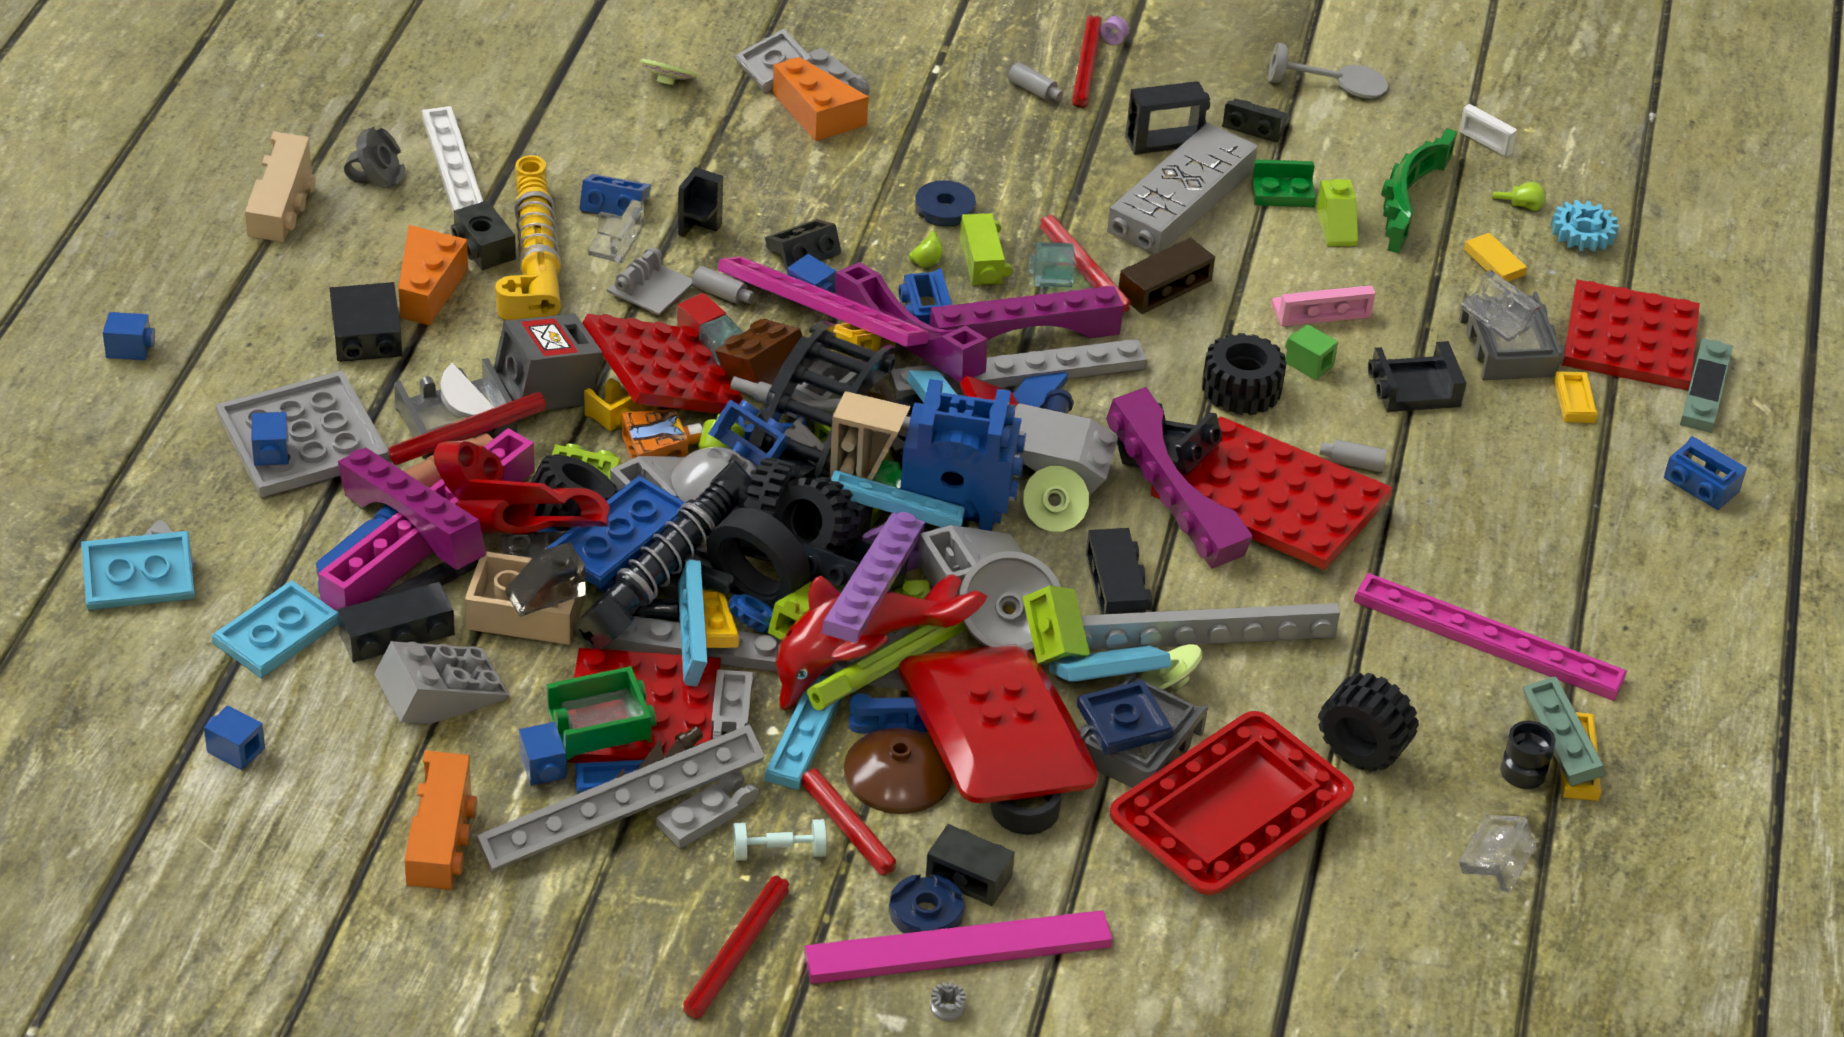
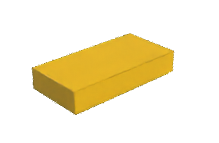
[1463,233,1527,284]
[1554,371,1598,423]

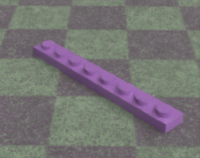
[821,512,925,643]

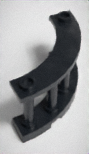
[749,320,896,477]

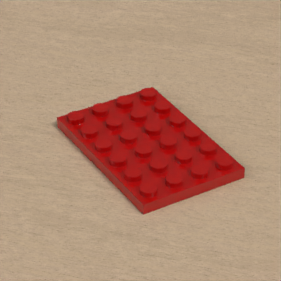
[1151,416,1393,570]

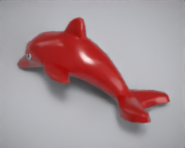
[775,574,988,710]

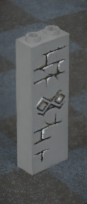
[1107,123,1258,254]

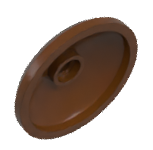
[844,728,953,814]

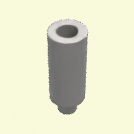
[1008,62,1063,101]
[692,266,755,305]
[1319,439,1387,473]

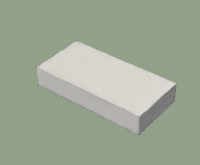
[1459,104,1517,157]

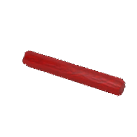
[802,768,897,876]

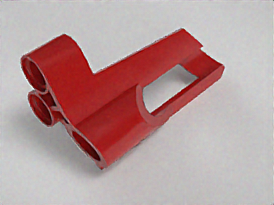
[433,441,610,534]

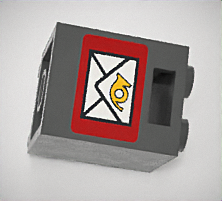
[494,314,603,422]

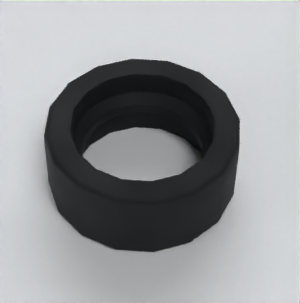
[990,793,1062,835]

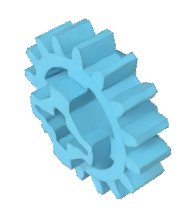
[1551,200,1619,252]

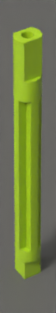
[807,622,966,710]

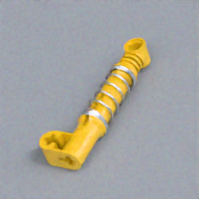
[495,155,561,320]

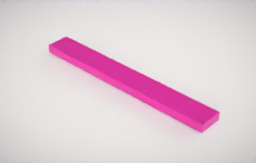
[718,256,929,347]
[1354,573,1628,701]
[804,910,1112,984]

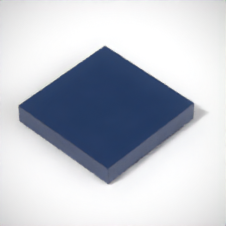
[1077,680,1173,755]

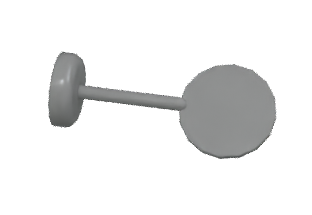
[1268,43,1388,99]

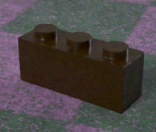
[1118,237,1215,314]

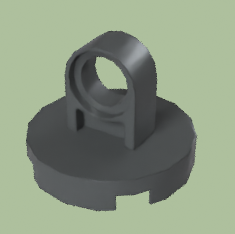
[344,127,405,188]

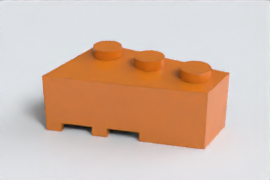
[773,57,869,141]
[398,225,468,325]
[404,750,477,890]

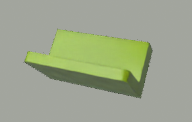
[1022,585,1090,665]

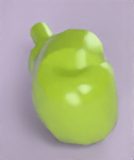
[1492,182,1546,212]
[909,231,943,268]

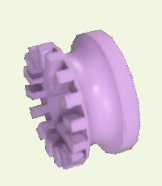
[1100,16,1130,45]

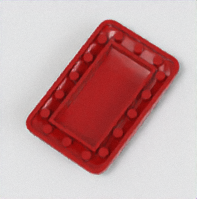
[898,644,1098,803]
[1109,711,1354,895]

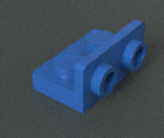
[579,174,651,221]

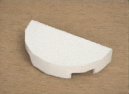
[440,363,495,418]

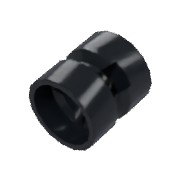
[1500,720,1556,789]

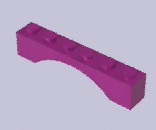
[836,262,988,382]
[930,286,1124,341]
[1106,387,1253,569]
[337,448,486,570]

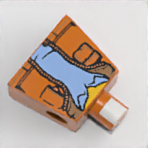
[622,409,702,459]

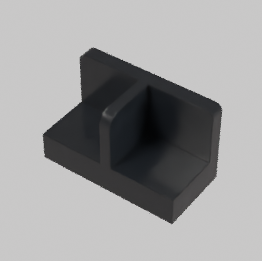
[678,167,723,237]

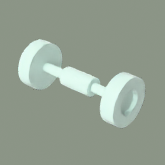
[733,819,826,861]

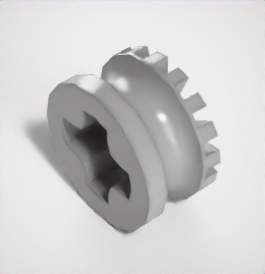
[930,982,966,1022]

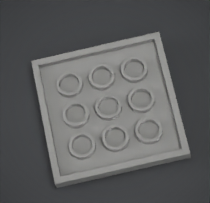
[215,370,390,498]

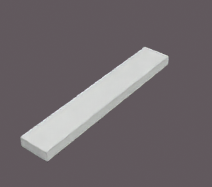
[422,106,483,215]

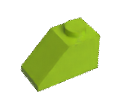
[1316,179,1358,247]

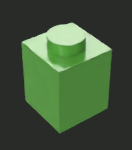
[1285,324,1338,380]

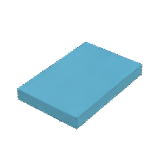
[81,531,195,610]
[212,580,339,678]
[1049,645,1171,682]

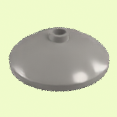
[959,551,1061,651]

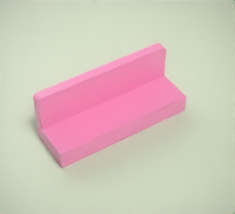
[1271,285,1375,326]

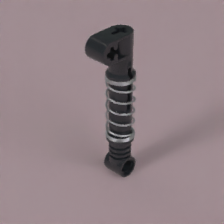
[573,460,752,649]

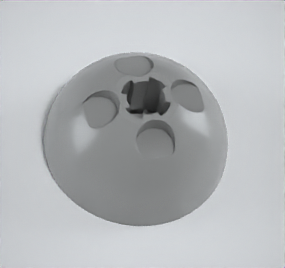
[671,447,756,521]

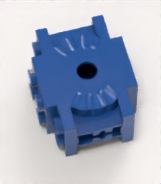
[900,379,1026,531]

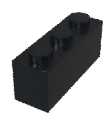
[1085,528,1152,615]
[337,582,455,663]

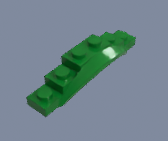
[1381,128,1457,254]

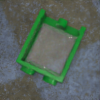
[546,666,656,761]

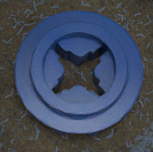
[728,594,773,634]

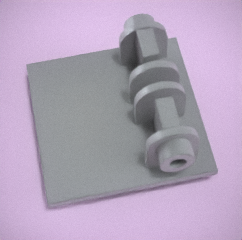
[607,248,693,315]

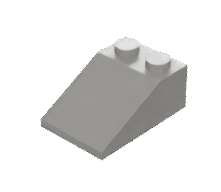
[1014,403,1118,496]

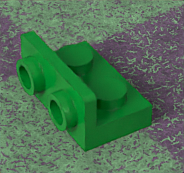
[1251,159,1316,207]

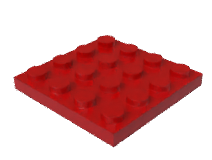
[1562,279,1700,390]
[582,313,744,414]
[566,648,721,763]

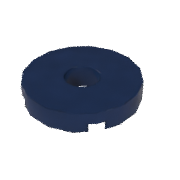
[915,180,976,226]
[889,874,965,934]

